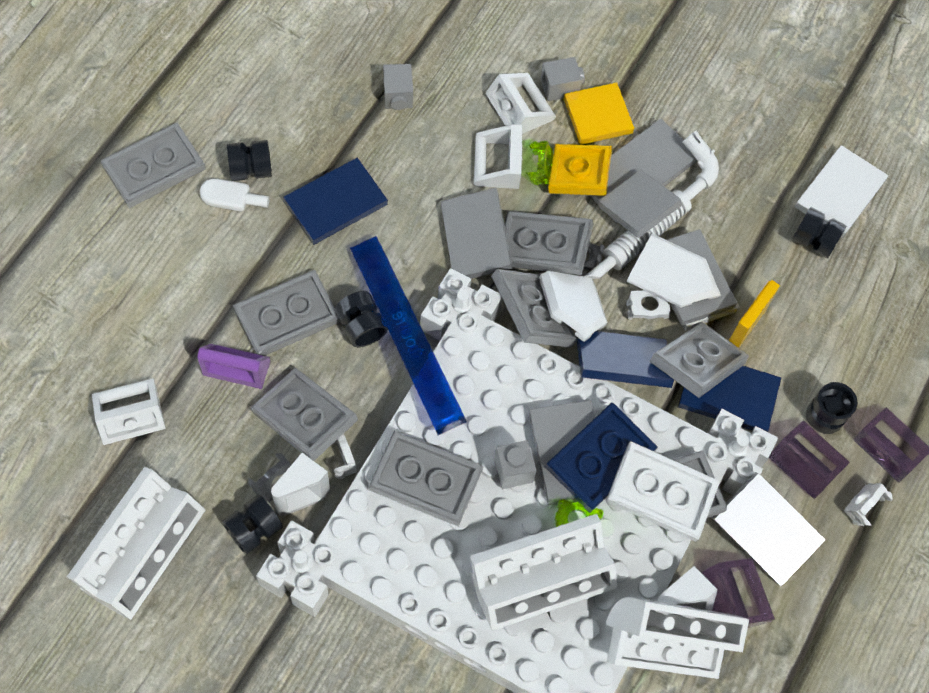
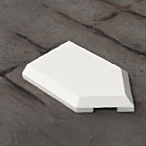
[627,234,721,308]
[539,271,607,342]

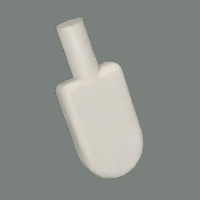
[200,178,270,212]

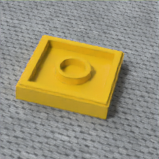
[564,82,634,145]
[548,144,612,196]
[729,280,780,348]

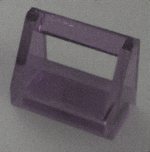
[853,407,929,483]
[769,420,850,499]
[701,558,775,628]

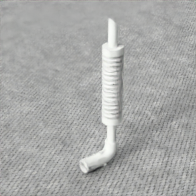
[584,130,719,279]

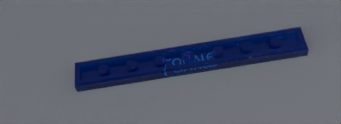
[350,236,467,435]

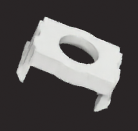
[626,290,670,320]
[333,433,357,479]
[843,483,893,526]

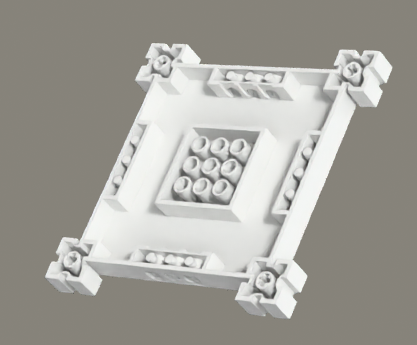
[256,268,778,693]

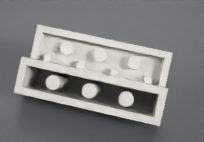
[67,467,206,620]
[470,514,618,631]
[606,597,749,679]

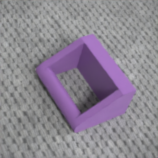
[197,344,270,389]

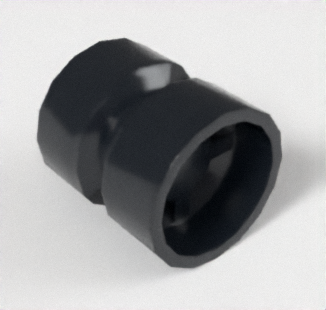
[227,140,272,181]
[792,207,847,259]
[335,291,388,348]
[806,382,858,434]
[221,494,283,555]

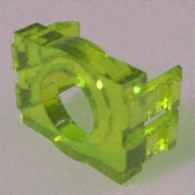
[526,141,554,185]
[554,499,604,527]

